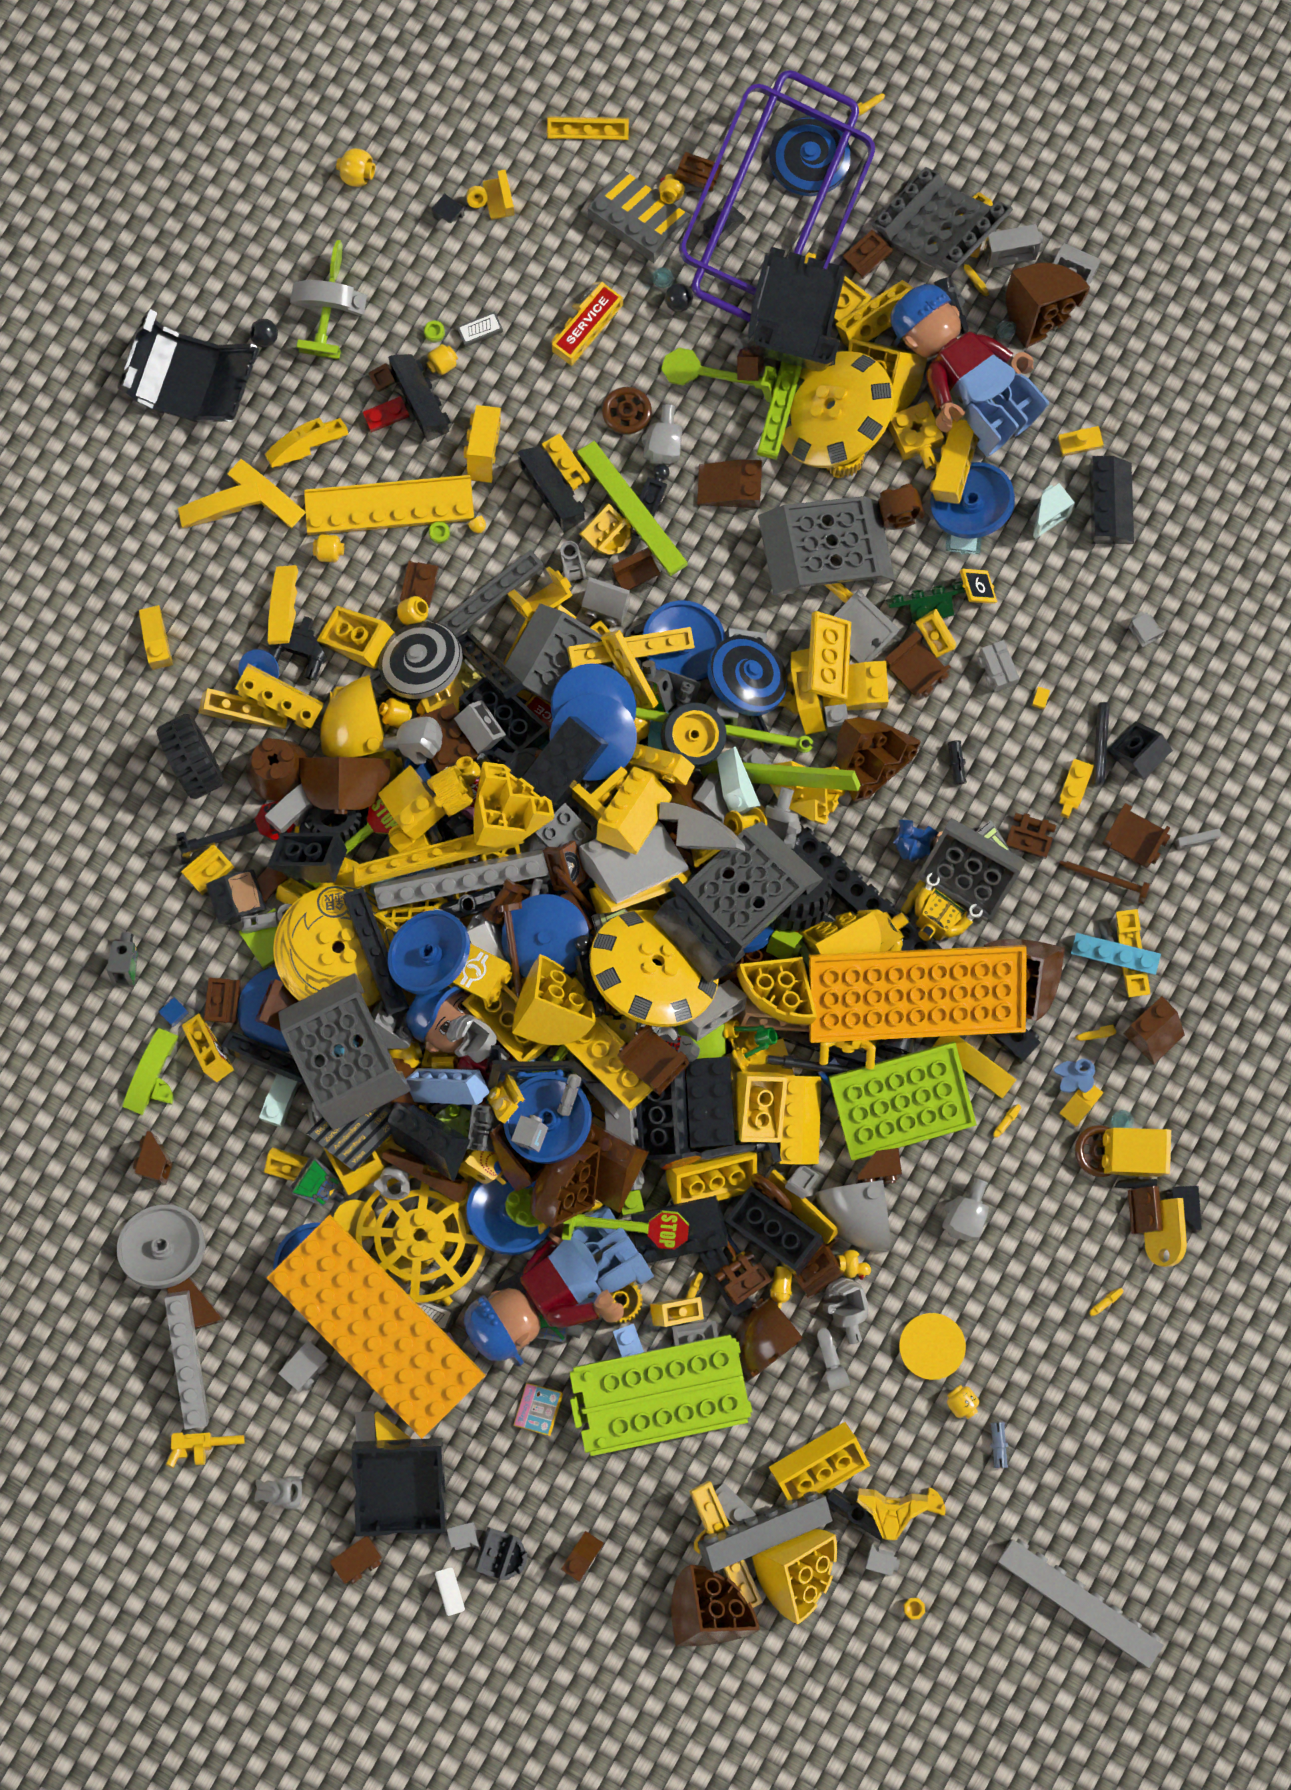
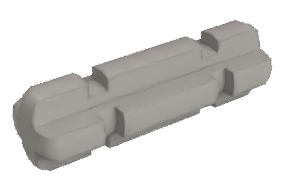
[558,1074,581,1116]

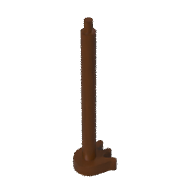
[1059,860,1151,904]
[556,868,597,926]
[498,902,522,998]

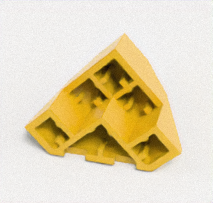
[770,761,846,825]
[474,762,554,847]

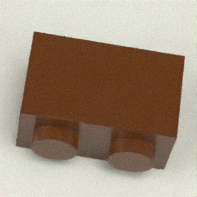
[330,1536,383,1585]

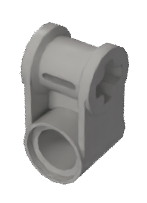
[560,541,587,582]

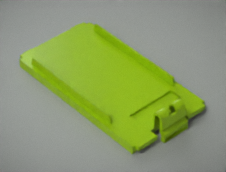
[569,1334,752,1456]

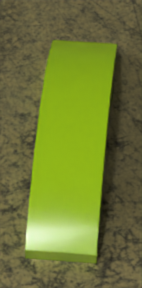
[122,1028,179,1115]

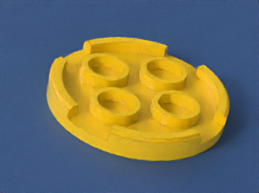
[899,1313,966,1380]

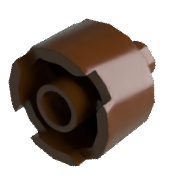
[878,484,925,529]

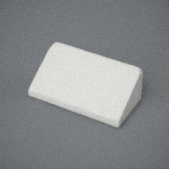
[435,1568,465,1616]

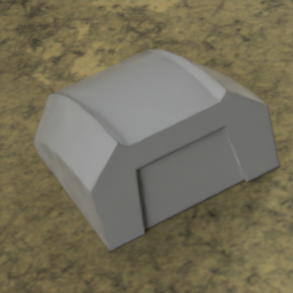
[692,773,730,823]

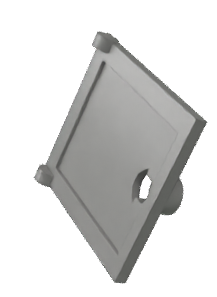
[834,589,900,663]

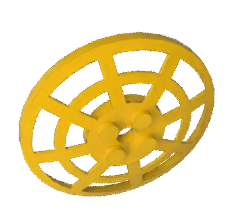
[356,1175,486,1303]

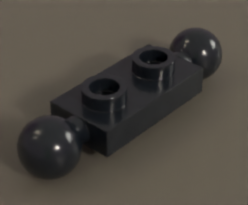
[630,464,670,537]
[574,935,606,1017]

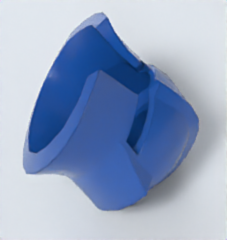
[893,820,939,862]

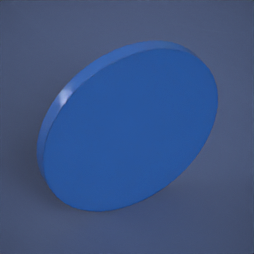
[238,649,279,679]

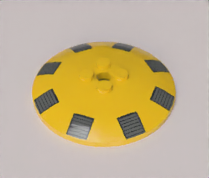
[782,351,894,468]
[590,910,718,1027]

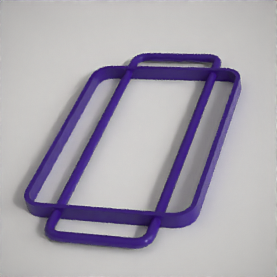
[679,70,875,322]

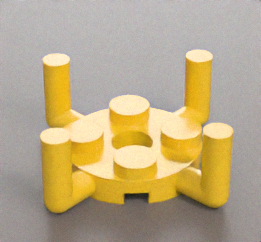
[819,1040,877,1069]

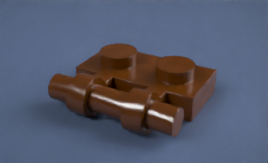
[1006,812,1057,859]
[714,1251,772,1306]

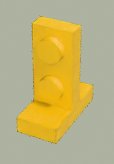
[572,766,628,821]

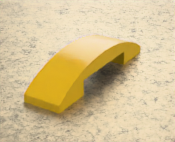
[1116,909,1150,998]

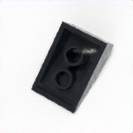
[267,833,347,883]

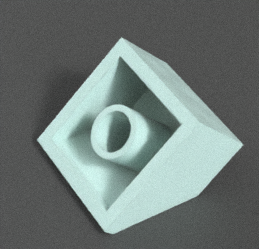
[1033,483,1074,539]

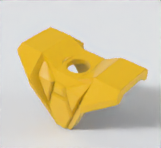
[857,1488,928,1540]

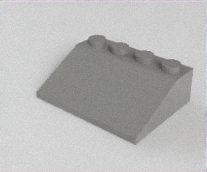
[579,820,688,904]

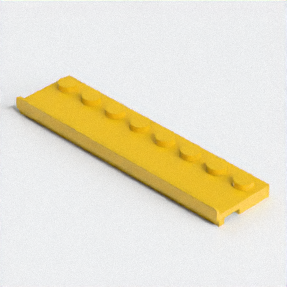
[304,475,474,535]

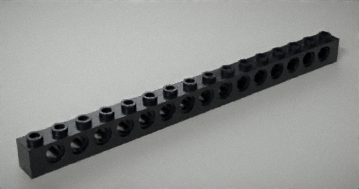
[792,820,1041,1064]

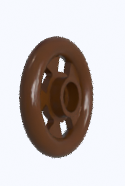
[602,387,652,434]
[1075,1125,1112,1177]
[750,1173,792,1212]

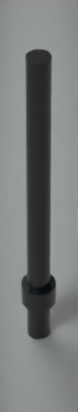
[765,1055,857,1074]

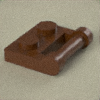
[482,879,531,926]

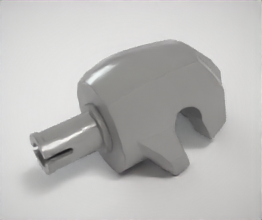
[642,404,682,465]
[383,717,443,765]
[764,787,801,849]
[446,1015,507,1063]
[942,1178,989,1241]
[823,1278,868,1344]

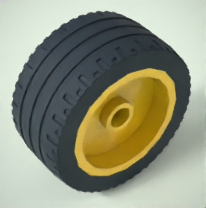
[660,702,727,768]

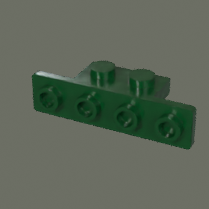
[886,581,966,624]

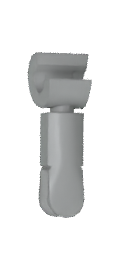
[241,904,291,933]
[817,1328,850,1391]

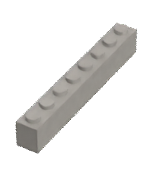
[374,848,549,909]
[996,1538,1164,1668]

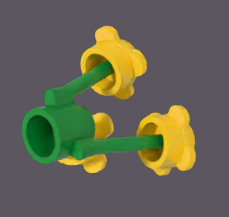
[723,1020,777,1070]

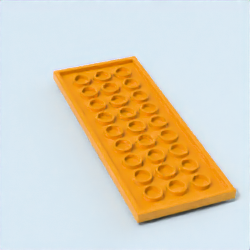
[809,945,1026,1043]
[267,1215,486,1439]

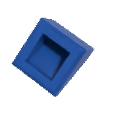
[159,997,189,1027]

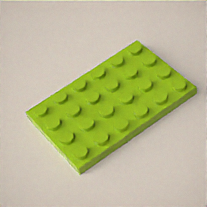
[829,1041,977,1161]

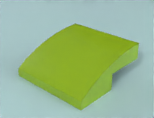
[239,908,278,969]
[678,1023,726,1059]

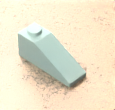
[717,747,761,815]
[259,1074,299,1128]

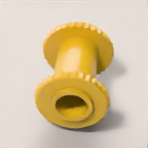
[723,808,767,836]

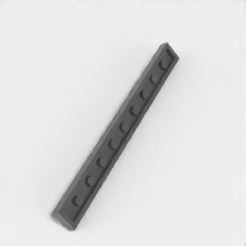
[370,550,545,697]

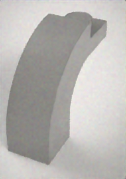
[290,280,367,316]

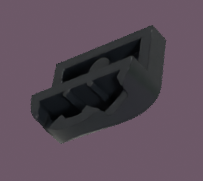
[473,1527,527,1580]

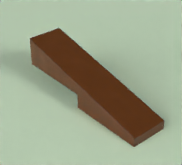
[382,1148,469,1203]

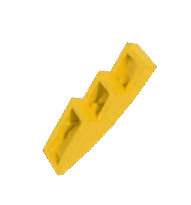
[227,459,306,529]
[178,481,261,529]
[268,565,298,645]

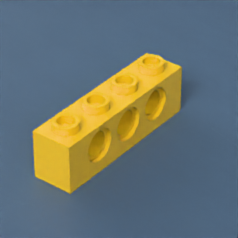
[835,280,913,348]

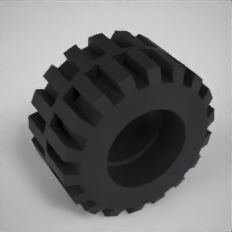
[307,805,364,843]

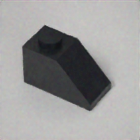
[703,206,746,247]
[1166,1186,1202,1232]

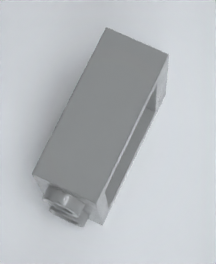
[984,224,1043,269]

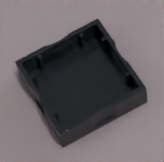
[351,1438,447,1537]

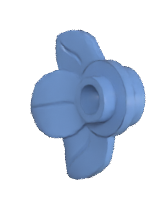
[1054,1059,1095,1093]

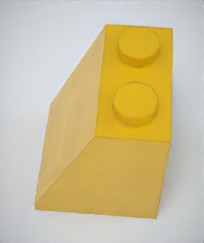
[1102,1128,1171,1178]

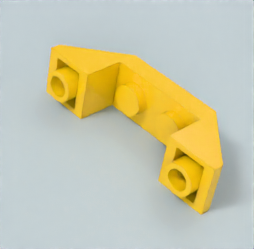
[791,648,827,735]

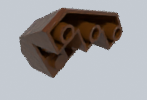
[837,717,921,801]

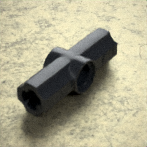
[440,885,503,919]
[826,1488,883,1541]

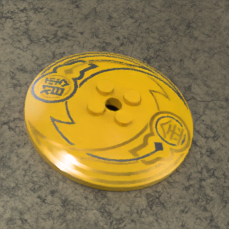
[273,885,400,1007]

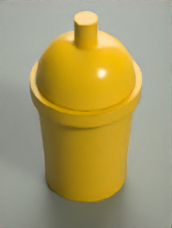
[770,1266,792,1309]

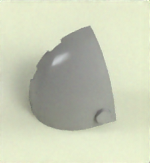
[815,1180,890,1252]

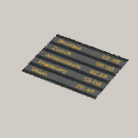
[306,1105,392,1171]

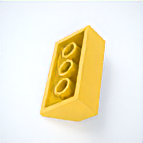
[596,767,672,855]
[589,873,688,914]
[462,984,550,1061]
[776,1075,821,1164]
[666,1142,757,1204]
[769,1422,870,1501]

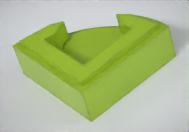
[151,1078,173,1105]

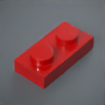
[363,396,409,433]

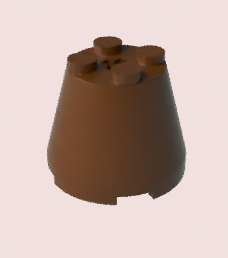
[246,738,308,802]

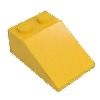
[317,606,395,669]
[823,661,889,712]
[378,765,446,840]
[735,1072,788,1142]
[323,1147,384,1195]

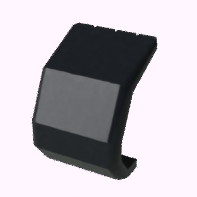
[747,247,845,372]
[117,310,259,422]

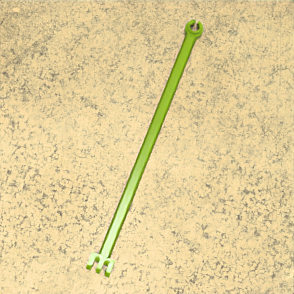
[635,707,813,753]

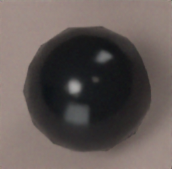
[665,283,693,312]
[250,319,278,347]

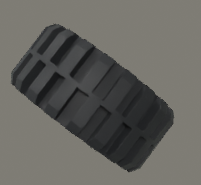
[156,714,224,799]
[747,853,832,931]

